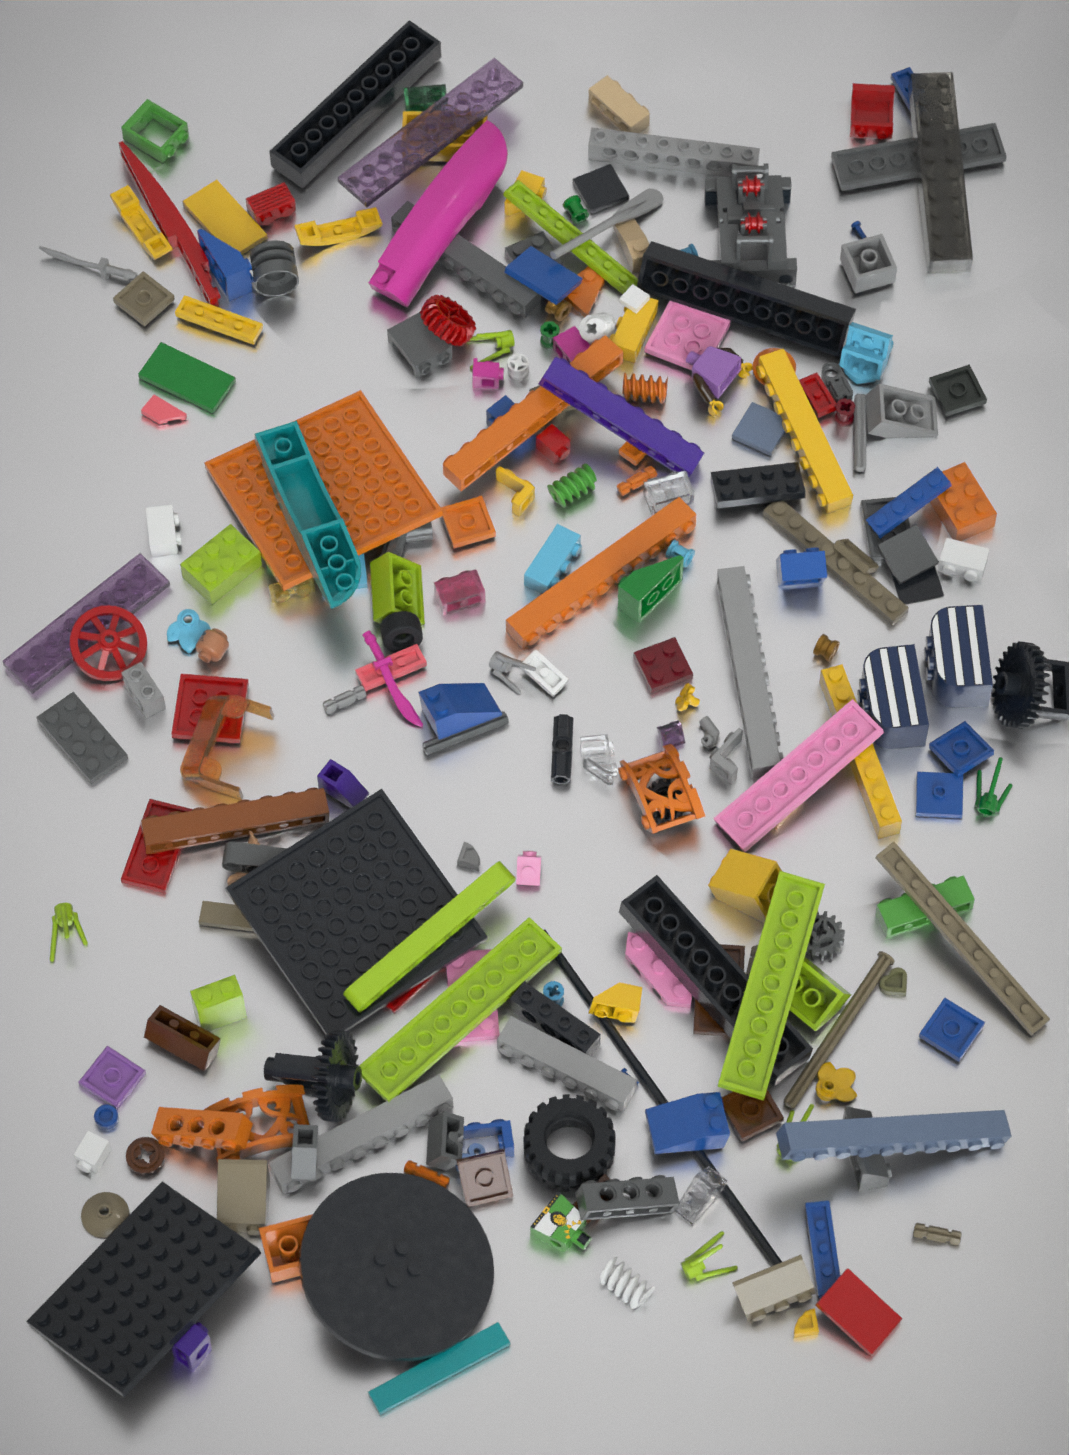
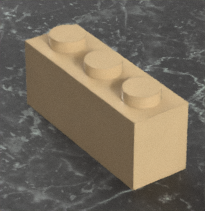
[588,75,650,133]

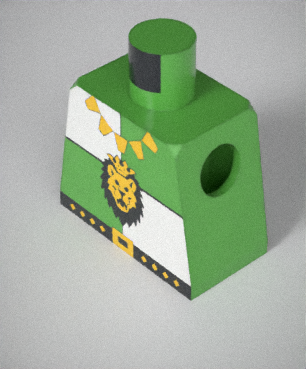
[530,1192,592,1252]

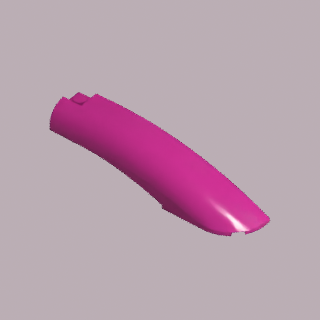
[368,120,508,308]

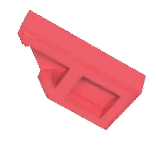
[141,395,187,424]

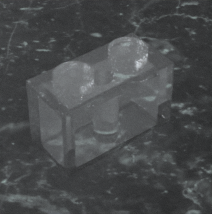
[643,470,694,515]

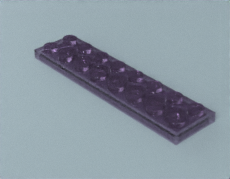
[2,553,170,694]

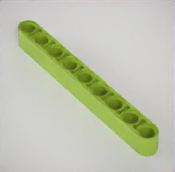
[343,861,516,1012]

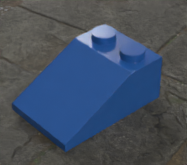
[197,229,254,302]
[418,683,502,740]
[645,1092,730,1154]

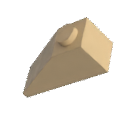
[613,219,649,274]

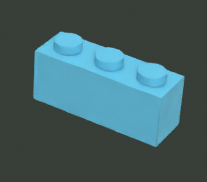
[524,524,582,594]

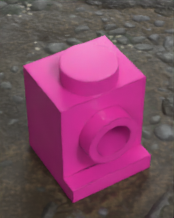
[472,358,504,389]

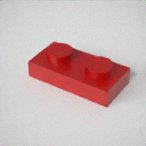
[799,372,837,418]

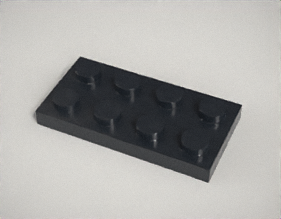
[711,462,806,508]

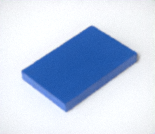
[505,246,583,305]

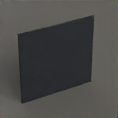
[889,566,944,604]

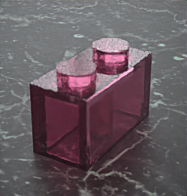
[434,569,486,615]

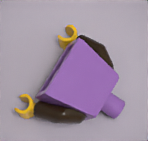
[686,346,753,416]

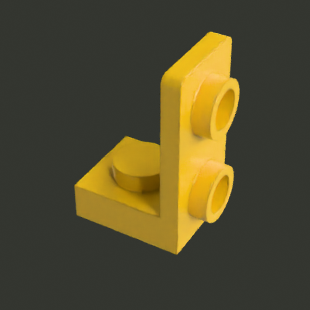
[496,466,535,517]

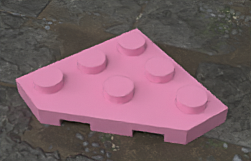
[625,932,692,1008]

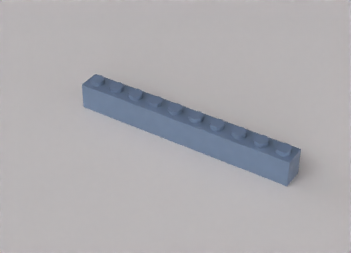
[776,1110,1012,1162]

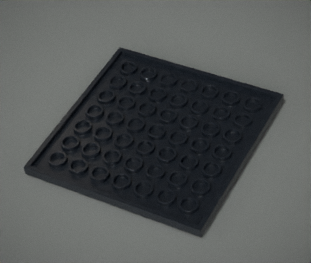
[225,789,488,1035]

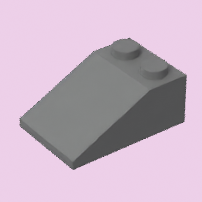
[866,383,938,438]

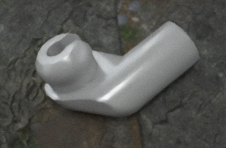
[699,716,720,748]

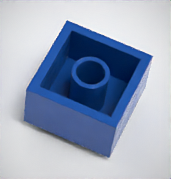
[776,548,827,586]

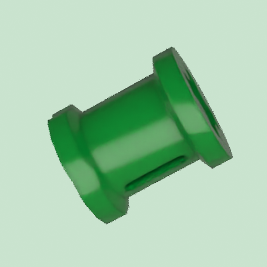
[563,195,589,224]
[540,321,560,349]

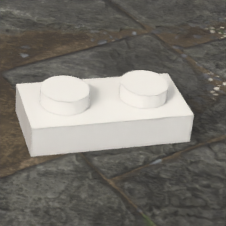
[520,649,569,697]

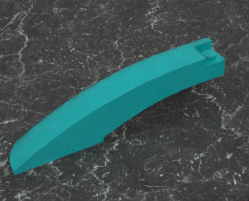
[255,421,361,609]

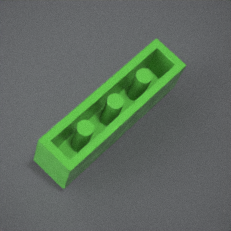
[875,875,975,938]

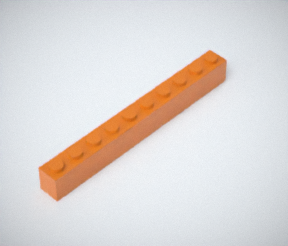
[443,335,623,491]
[506,497,697,649]

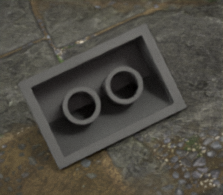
[843,1107,892,1192]

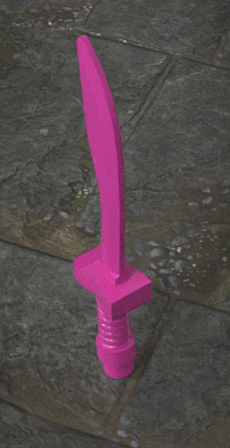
[362,630,423,727]

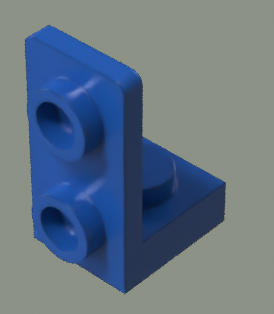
[463,1119,514,1157]

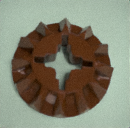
[126,1137,165,1175]

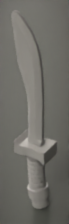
[39,246,138,281]

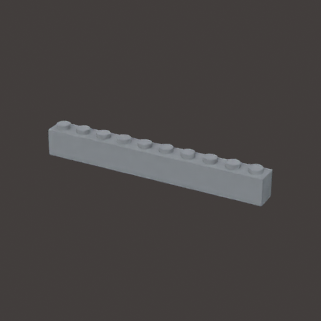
[717,566,784,778]

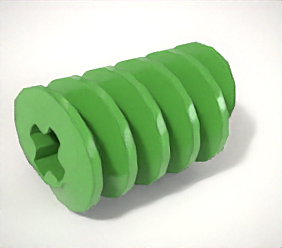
[547,463,597,508]

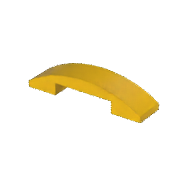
[110,185,173,260]
[294,207,382,246]

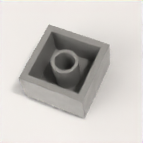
[840,234,897,293]

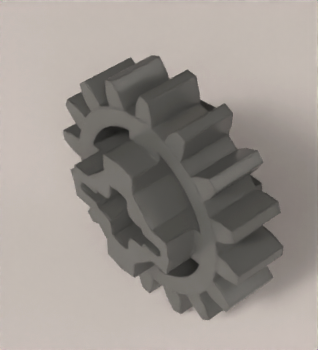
[805,911,845,961]

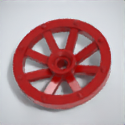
[69,605,147,681]

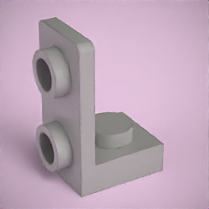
[709,728,743,784]

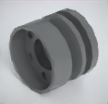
[250,240,299,297]

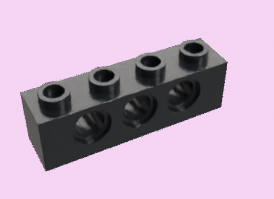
[510,981,601,1056]

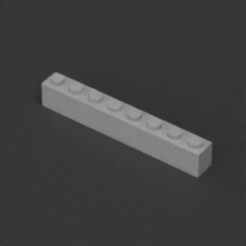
[268,1075,453,1194]

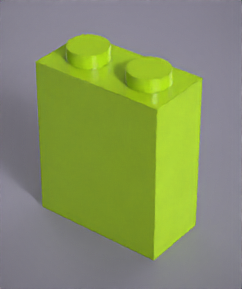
[190,975,247,1031]

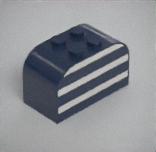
[924,605,993,708]
[857,644,929,749]

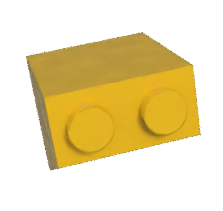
[708,849,782,923]

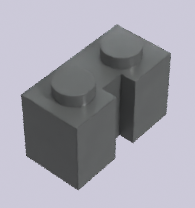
[426,1111,464,1171]

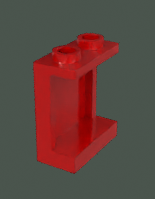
[850,83,895,140]

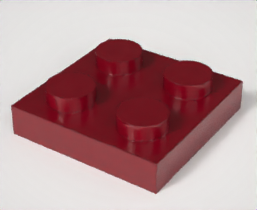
[633,637,693,693]

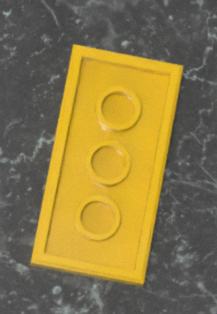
[182,179,268,255]

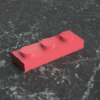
[355,644,427,691]

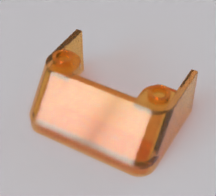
[180,695,274,800]

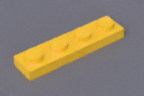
[175,295,263,345]

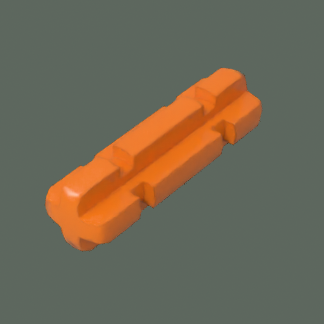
[616,466,658,496]
[404,1160,450,1188]

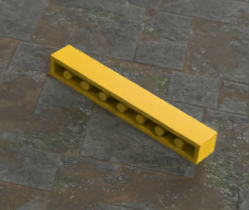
[756,348,853,513]
[819,664,902,839]

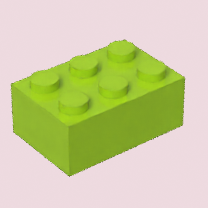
[180,524,262,605]

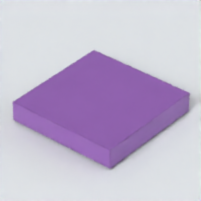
[78,1045,146,1110]

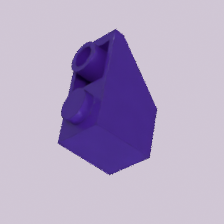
[317,759,369,808]

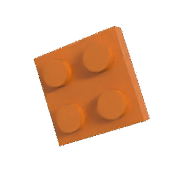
[441,496,496,549]

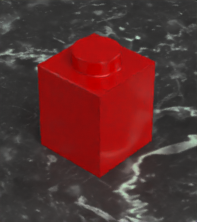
[536,424,570,464]

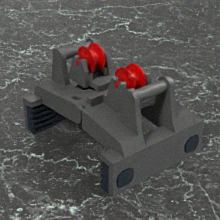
[704,163,797,285]

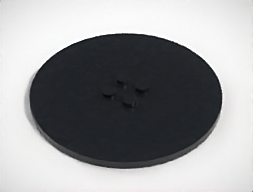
[299,1173,494,1361]

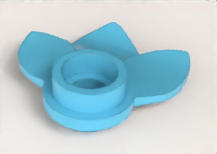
[167,609,211,654]

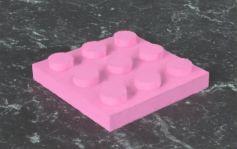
[645,301,731,370]

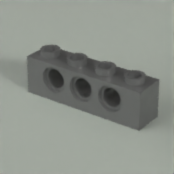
[575,1175,680,1221]

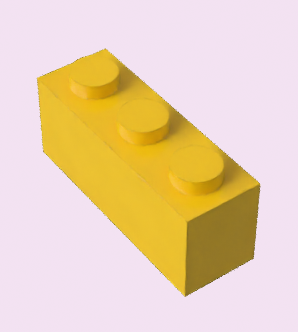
[609,298,658,363]

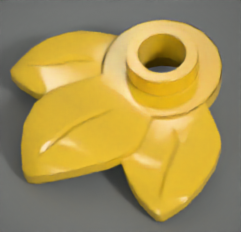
[815,1062,858,1102]

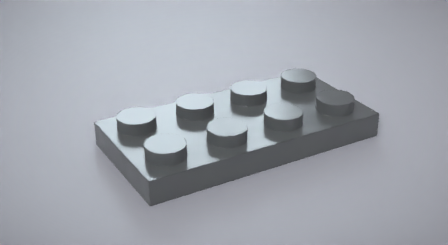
[37,692,128,784]

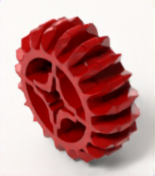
[420,294,476,346]

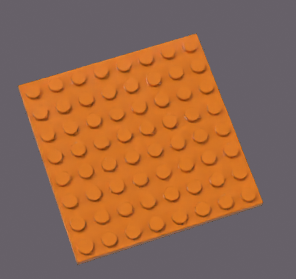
[204,390,443,591]

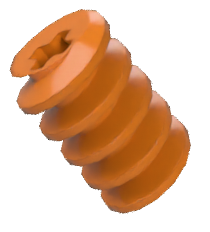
[622,373,668,404]

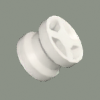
[507,353,529,381]

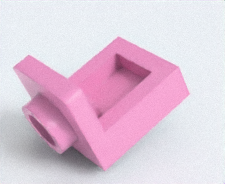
[516,851,541,886]

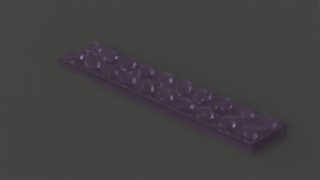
[338,58,523,207]

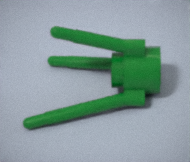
[974,757,1013,816]

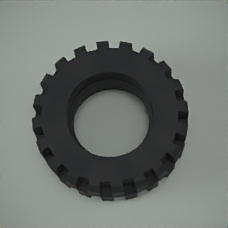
[523,1094,616,1192]

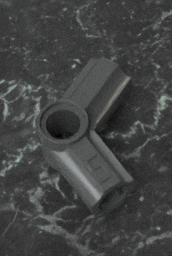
[380,522,433,557]

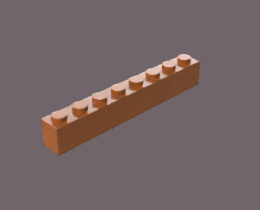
[141,787,330,854]

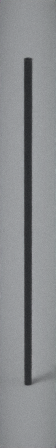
[544,929,782,1266]

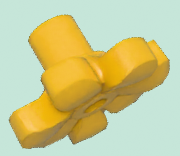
[675,683,700,712]

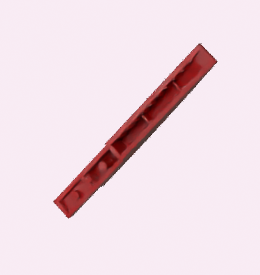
[119,141,221,307]

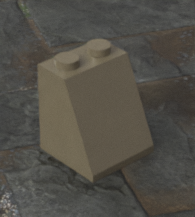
[217,1159,270,1235]

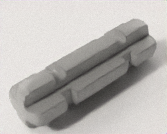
[323,685,366,714]

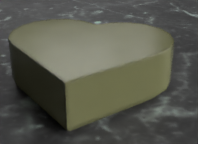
[879,967,907,996]

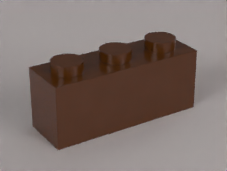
[144,1005,221,1071]

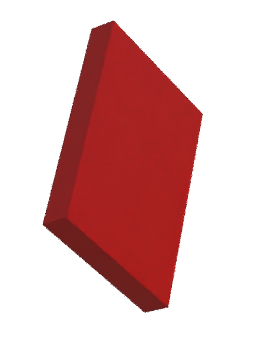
[815,1268,903,1356]

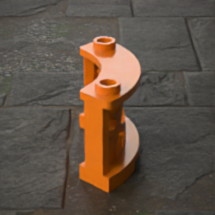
[618,744,705,834]
[204,1085,309,1162]

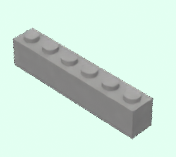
[497,1016,637,1112]

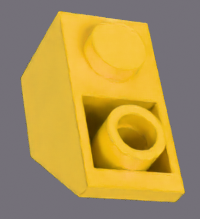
[588,982,642,1023]

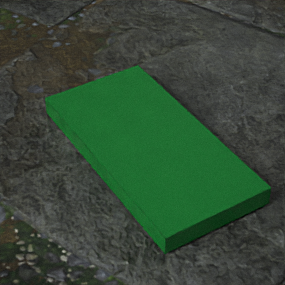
[138,342,236,414]

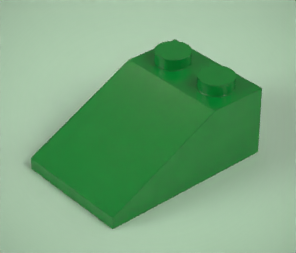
[618,555,684,623]

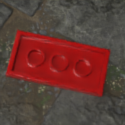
[121,799,192,894]

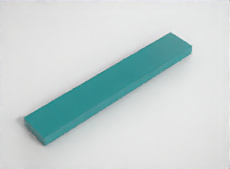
[368,1322,511,1415]

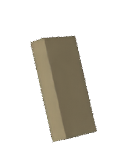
[833,539,879,574]

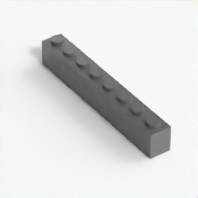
[391,201,541,318]

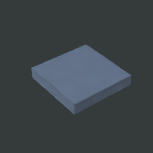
[732,402,785,456]

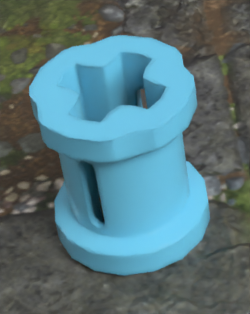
[666,540,695,568]

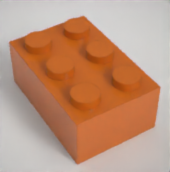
[930,462,997,541]

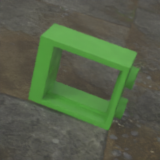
[121,99,189,163]

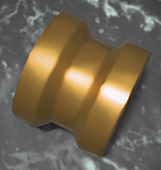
[545,300,572,322]
[813,634,840,662]

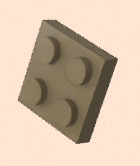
[113,271,175,327]

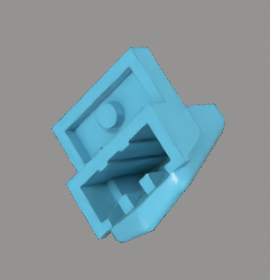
[839,322,894,384]

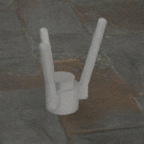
[489,651,536,694]

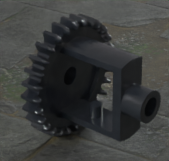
[991,641,1069,729]
[264,1030,362,1123]

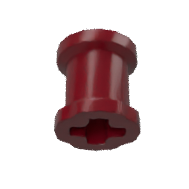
[834,398,855,427]

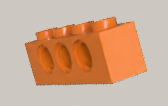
[151,1107,253,1151]

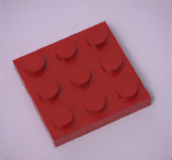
[171,674,249,744]

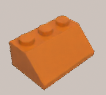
[259,1214,313,1283]

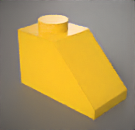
[504,170,547,216]

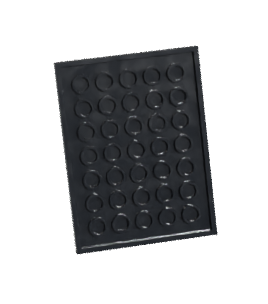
[26,1181,262,1398]

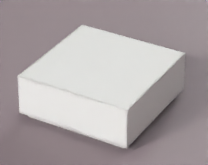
[619,284,650,314]

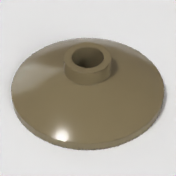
[81,1192,130,1239]

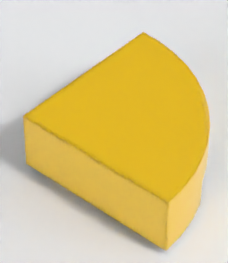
[794,1308,819,1338]

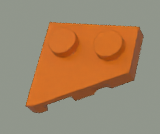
[564,266,605,318]

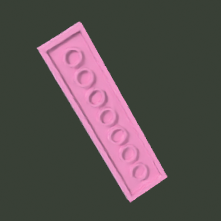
[713,699,884,852]

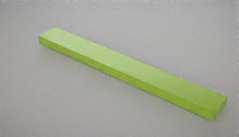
[503,180,638,294]

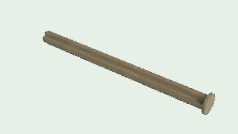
[784,951,895,1109]

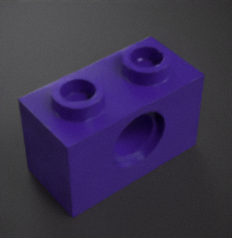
[172,1322,212,1372]

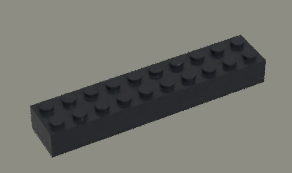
[269,20,441,189]
[637,241,856,357]
[619,875,813,1086]

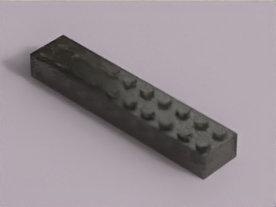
[908,72,973,273]

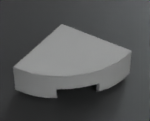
[457,842,480,871]

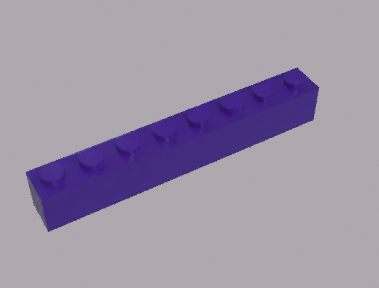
[538,357,705,480]

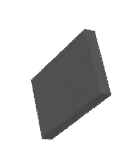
[860,497,910,561]

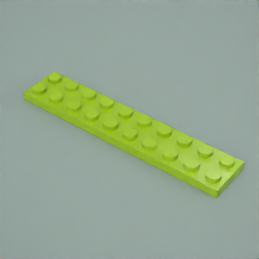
[717,871,825,1101]
[359,917,562,1102]

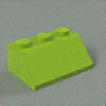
[370,552,425,626]
[790,957,851,1031]

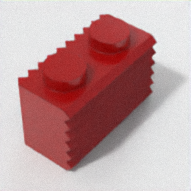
[245,182,296,226]

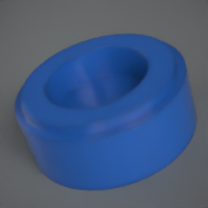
[94,1104,119,1130]

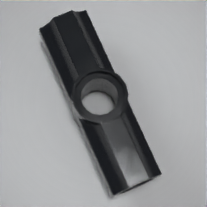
[551,714,574,785]

